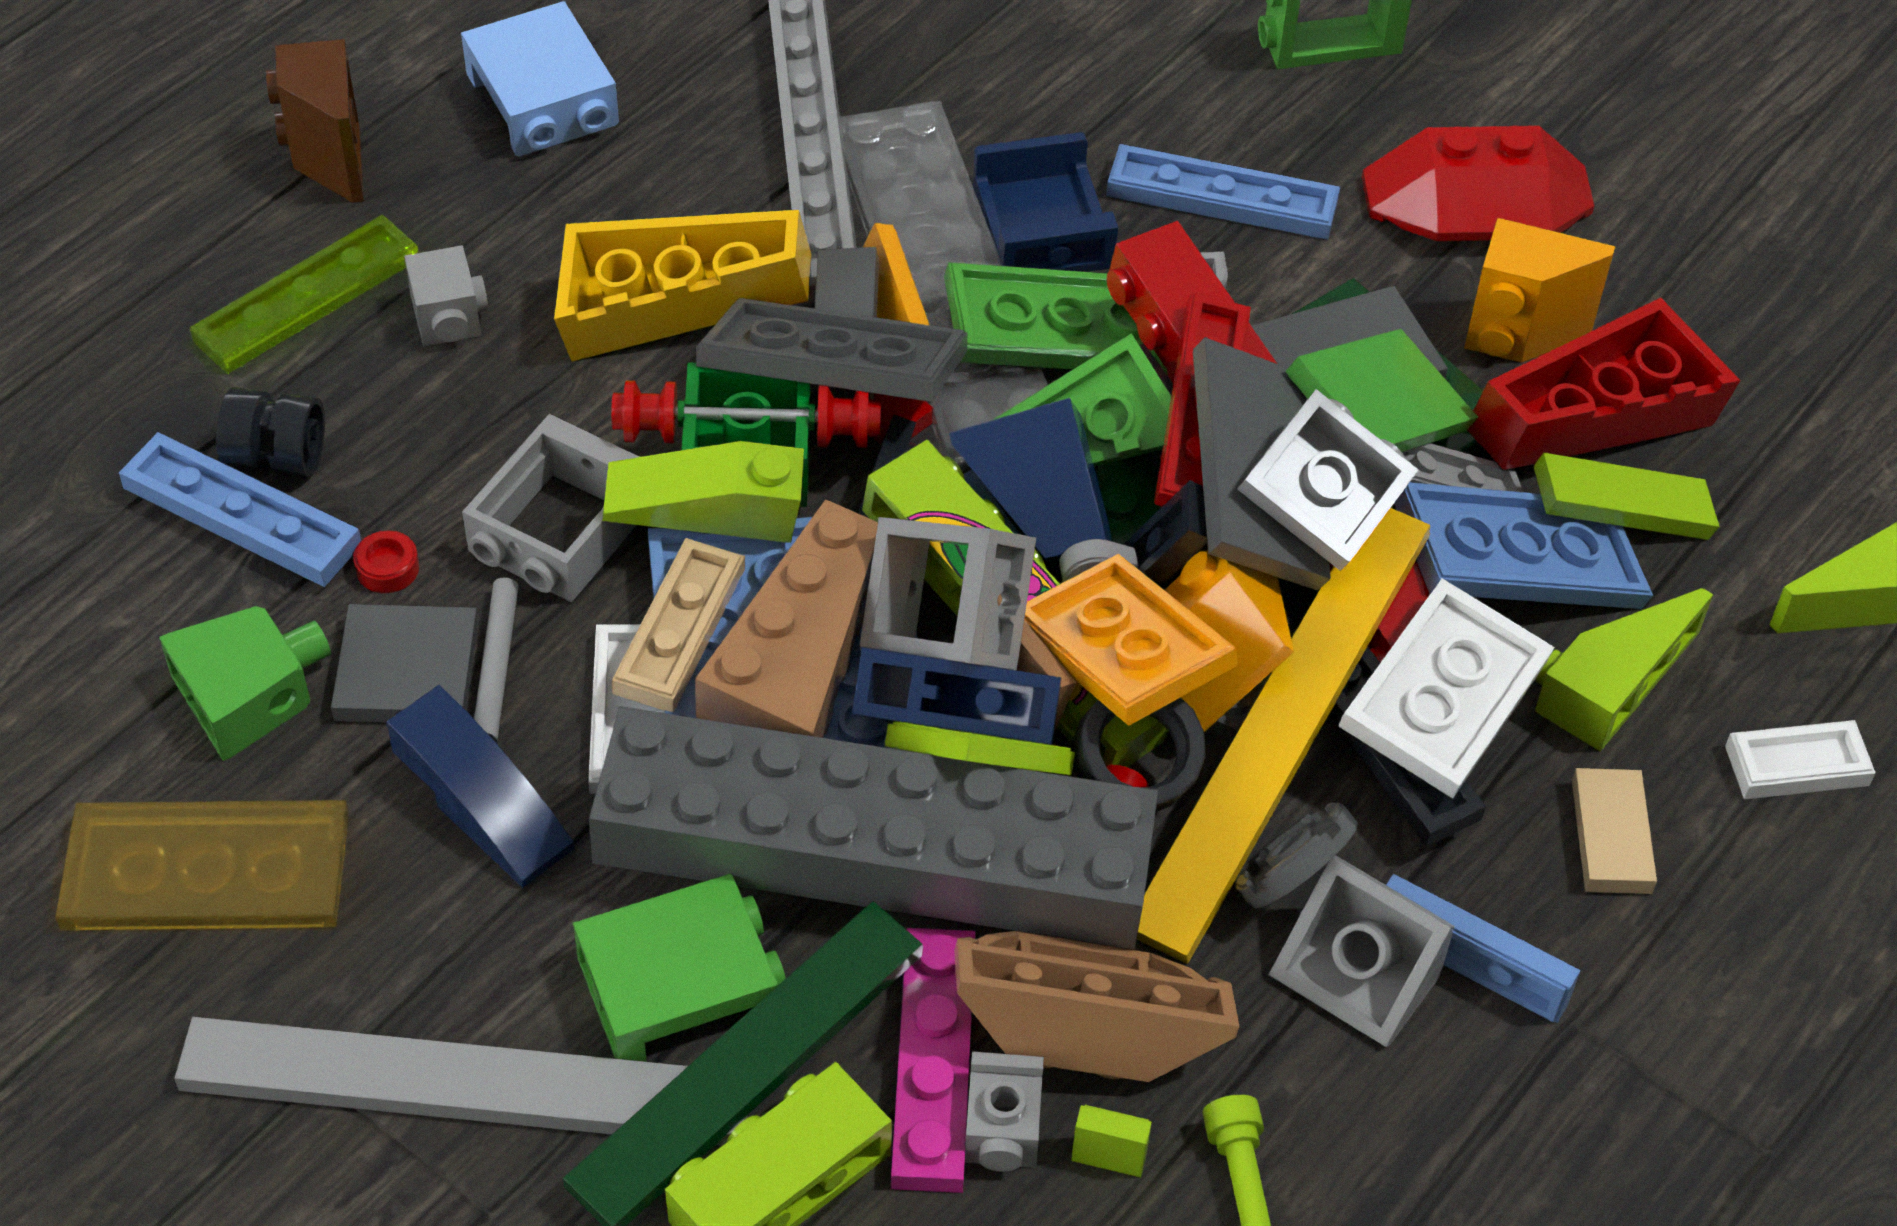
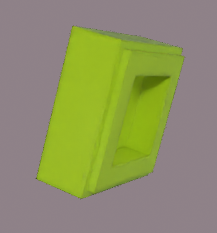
[1071,1105,1152,1178]

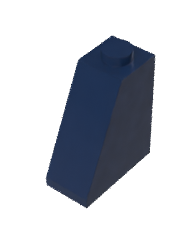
[949,398,1113,572]

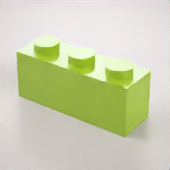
[665,1062,892,1226]

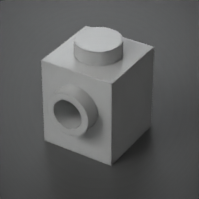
[404,245,489,347]

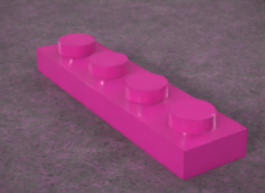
[891,928,975,1193]

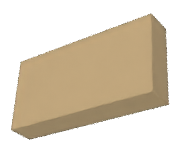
[1572,768,1657,894]

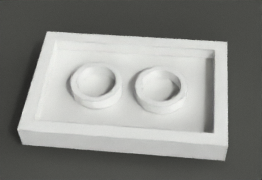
[1339,578,1555,798]

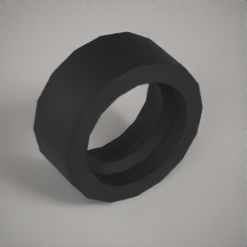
[1072,697,1205,813]

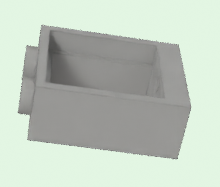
[462,414,639,602]
[859,517,1036,670]

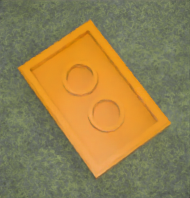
[1024,554,1238,726]

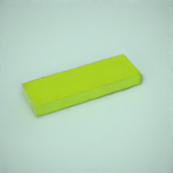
[1534,453,1720,540]

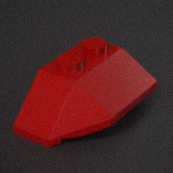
[1362,126,1595,241]

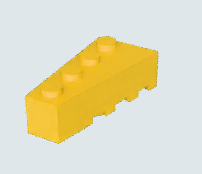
[554,210,811,362]

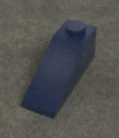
[852,647,1062,744]

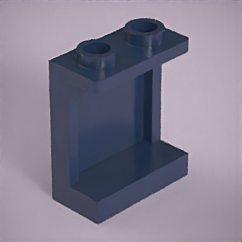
[973,132,1119,272]

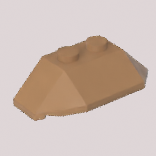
[954,931,1240,1082]

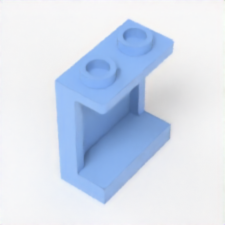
[461,1,619,157]

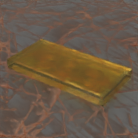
[55,800,349,930]

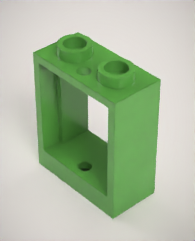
[1258,0,1412,70]

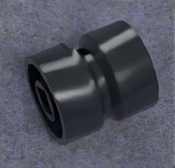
[216,387,325,477]

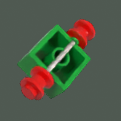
[611,362,881,507]

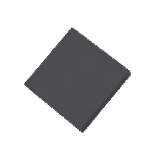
[331,604,479,723]

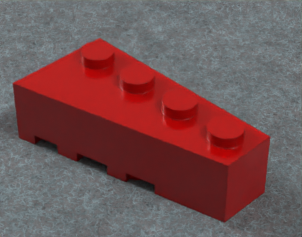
[1467,298,1741,470]

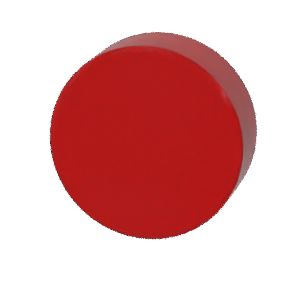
[353,531,419,593]

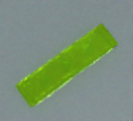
[190,214,419,374]

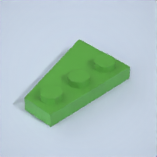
[993,333,1171,467]

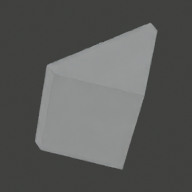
[1269,855,1455,1047]

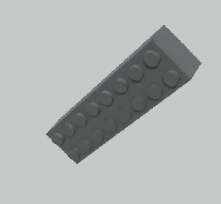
[589,706,1158,949]

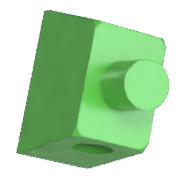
[159,606,331,761]

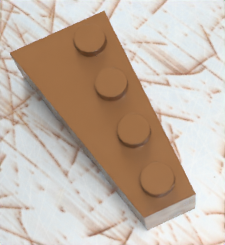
[695,499,878,738]

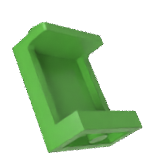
[573,874,786,1062]

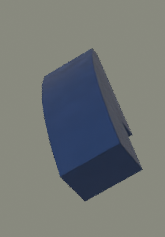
[386,685,574,888]

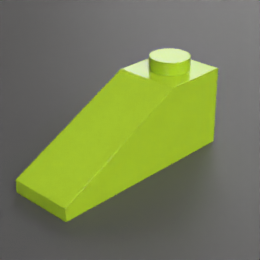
[602,441,804,543]
[1769,522,1897,633]
[1535,588,1713,752]

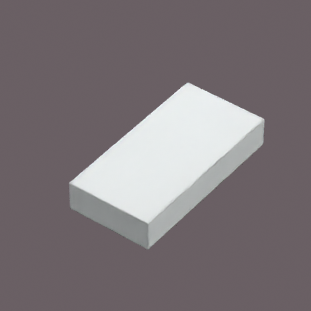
[1725,720,1875,799]

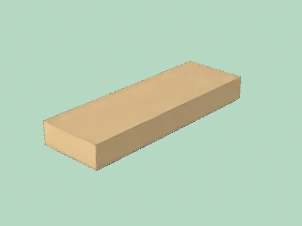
[612,538,745,712]

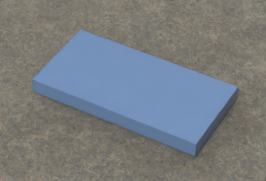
[1394,482,1653,609]

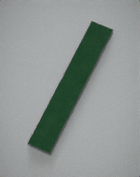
[563,901,923,1226]

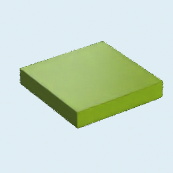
[885,721,1075,775]

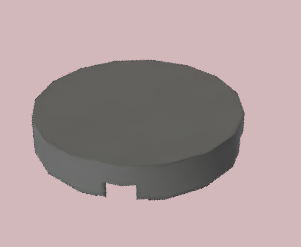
[1236,802,1358,909]

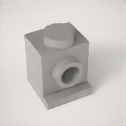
[965,1052,1044,1172]

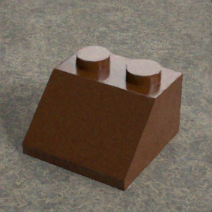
[266,39,364,203]

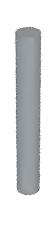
[474,578,518,743]

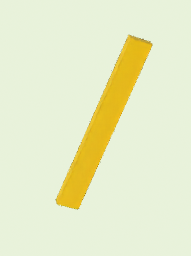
[1137,508,1430,964]

